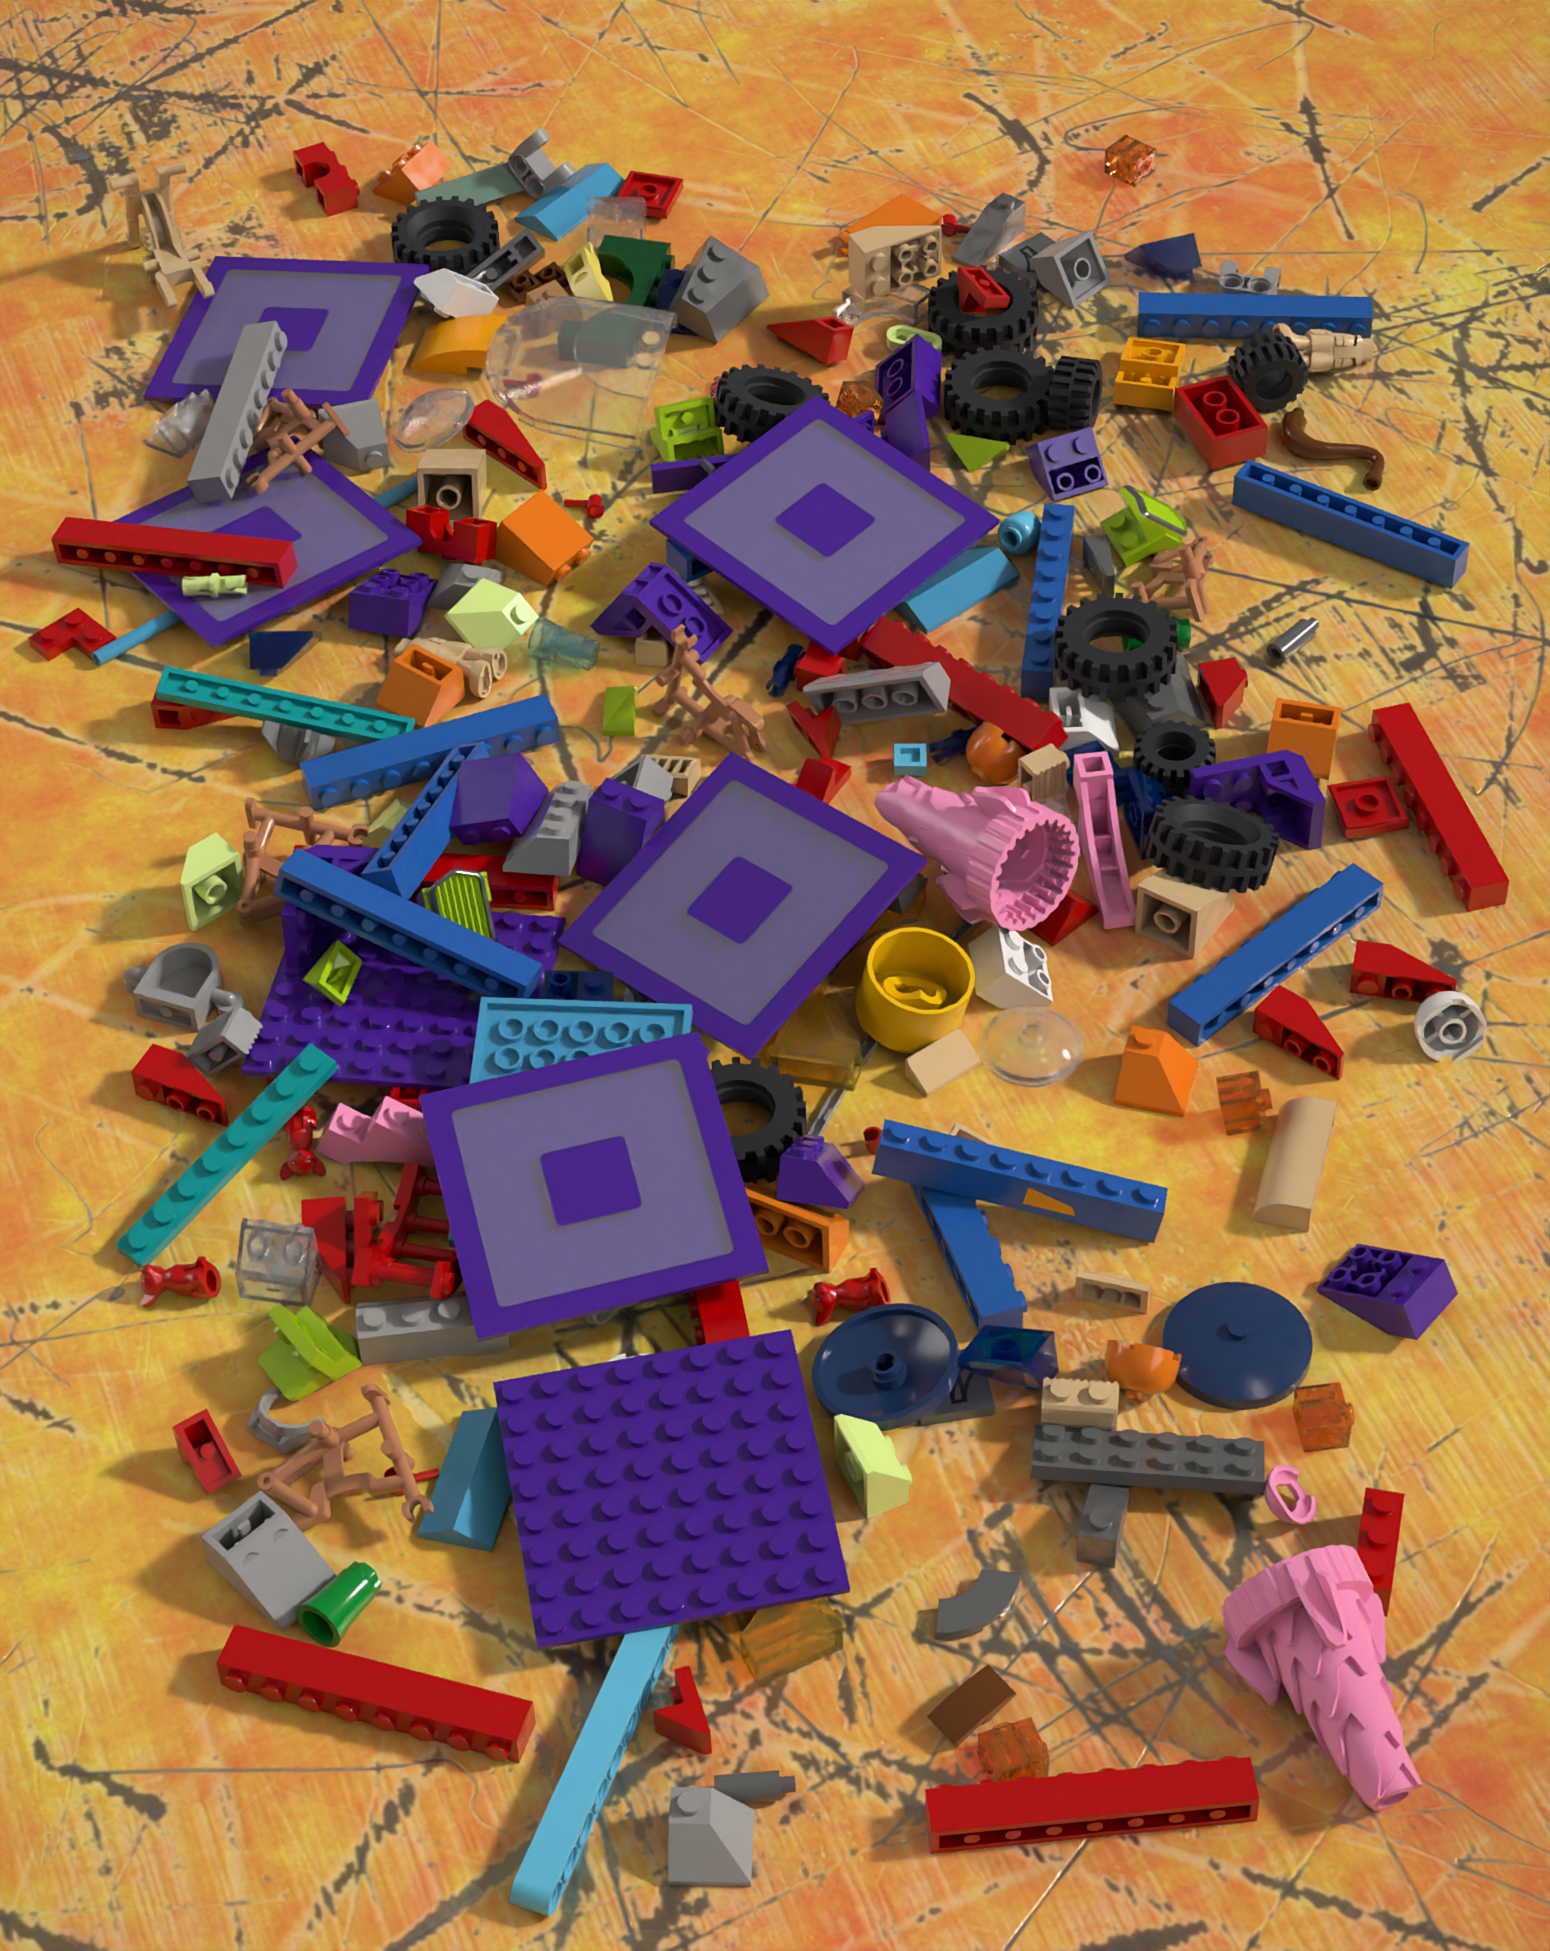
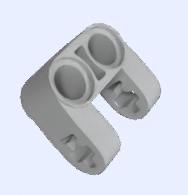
[508,127,576,199]
[1218,260,1281,295]

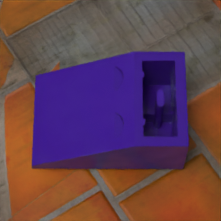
[348,568,438,637]
[1316,1244,1458,1340]

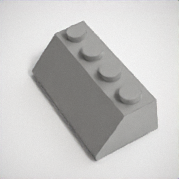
[803,662,951,725]
[503,781,592,876]
[356,1291,510,1366]

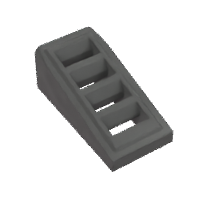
[1082,535,1115,598]

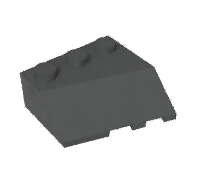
[667,236,770,345]
[1108,651,1206,735]

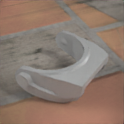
[248,1387,326,1454]

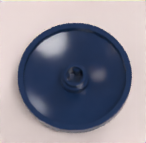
[1162,1282,1313,1410]
[812,1303,961,1431]

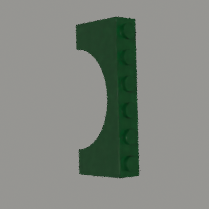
[558,234,675,370]

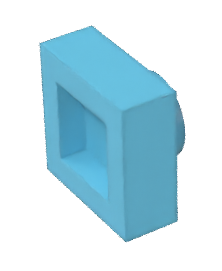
[894,744,927,776]

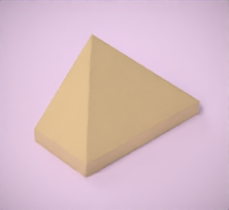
[1075,1271,1150,1314]

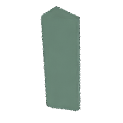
[414,162,525,207]

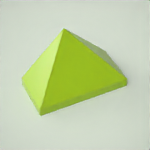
[947,433,1010,473]
[602,686,638,736]
[303,939,363,1007]

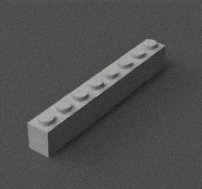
[187,320,287,503]

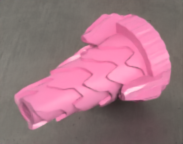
[874,774,1080,931]
[1221,1545,1423,1813]

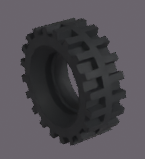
[391,196,500,276]
[928,265,1038,360]
[944,345,1054,446]
[714,364,831,443]
[1054,593,1178,703]
[1144,795,1279,893]
[710,1057,807,1184]

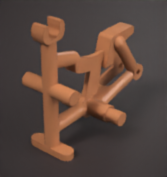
[246,388,350,495]
[1125,536,1215,622]
[652,624,768,762]
[236,797,369,928]
[257,1383,434,1532]

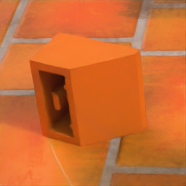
[372,140,453,205]
[375,644,465,729]
[1266,698,1341,780]

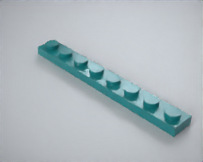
[156,666,415,743]
[115,1043,338,1267]

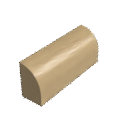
[1251,1097,1337,1232]

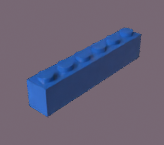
[909,1183,1027,1340]

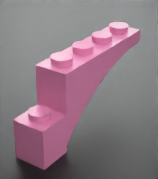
[1073,751,1136,929]
[315,1096,436,1169]

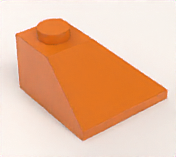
[1114,1025,1198,1117]

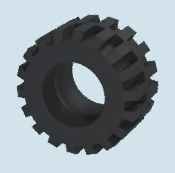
[1226,332,1309,413]
[1048,356,1102,433]
[1132,720,1216,803]

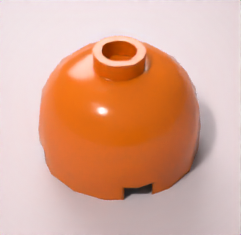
[966,721,1027,785]
[1104,1340,1182,1402]

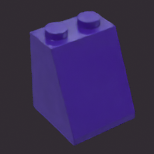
[449,753,549,845]
[576,778,665,887]

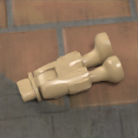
[1272,323,1373,373]
[394,637,507,699]

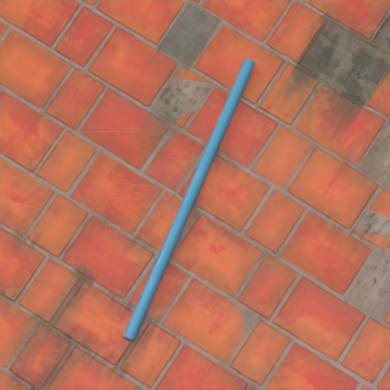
[91,475,418,666]

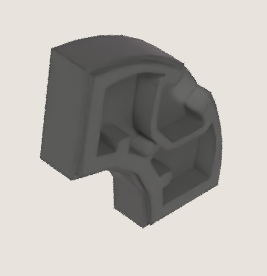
[935,1569,1020,1640]

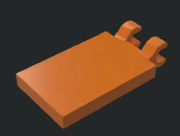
[837,194,943,256]

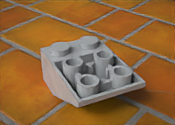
[201,1490,337,1631]

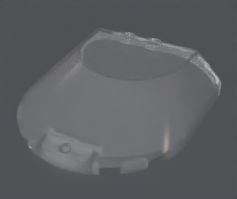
[485,296,679,452]

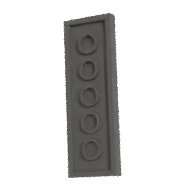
[1031,1424,1265,1495]

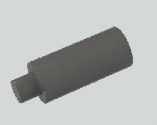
[1267,617,1319,664]
[714,1770,796,1803]

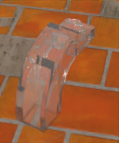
[832,283,930,328]

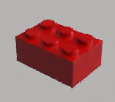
[1173,374,1268,470]

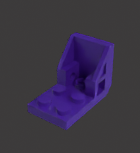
[590,562,734,666]
[1189,750,1326,850]
[281,845,380,969]

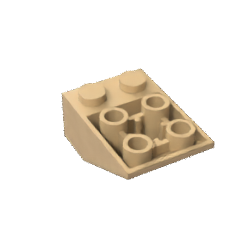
[848,225,942,300]

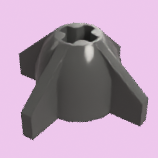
[261,720,335,766]

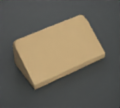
[905,1028,981,1097]

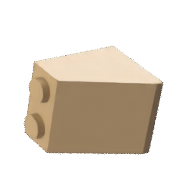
[417,449,487,527]
[1135,868,1236,959]

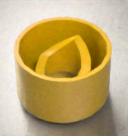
[855,927,975,1054]

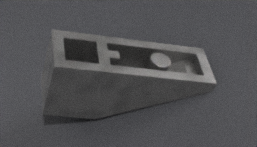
[952,192,1026,267]
[465,228,545,293]
[1076,1483,1132,1568]

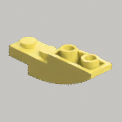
[563,242,615,320]

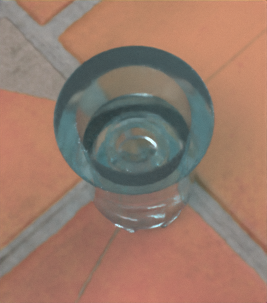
[527,616,600,671]

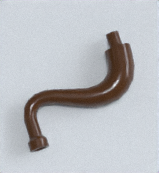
[1280,407,1385,491]

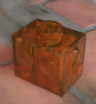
[1104,135,1156,187]
[835,380,884,431]
[1216,1070,1273,1136]
[1292,1382,1354,1453]
[977,1717,1049,1782]

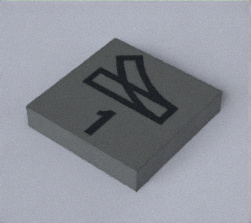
[998,232,1056,290]
[919,1347,995,1426]

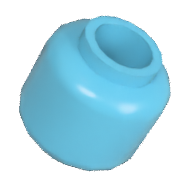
[998,510,1041,555]

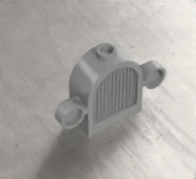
[124,943,245,1032]

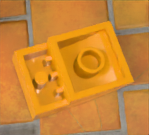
[411,314,509,376]
[1113,337,1186,411]

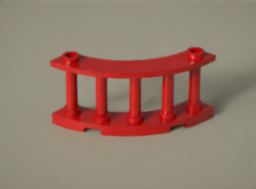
[351,1162,463,1300]

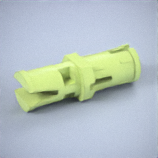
[182,573,248,598]

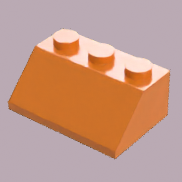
[744,1182,849,1273]

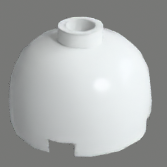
[1414,991,1487,1062]

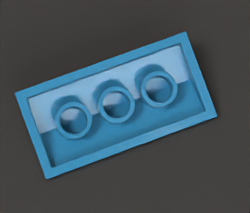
[514,163,625,242]
[894,544,1019,634]
[418,1407,512,1552]

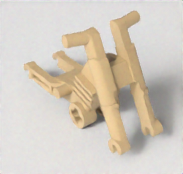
[108,162,215,309]

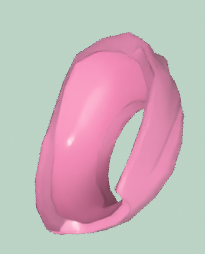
[1264,1464,1317,1525]

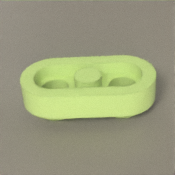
[886,325,942,353]

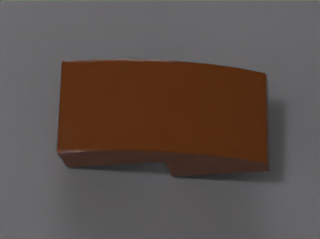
[504,262,569,303]
[927,1664,1016,1748]

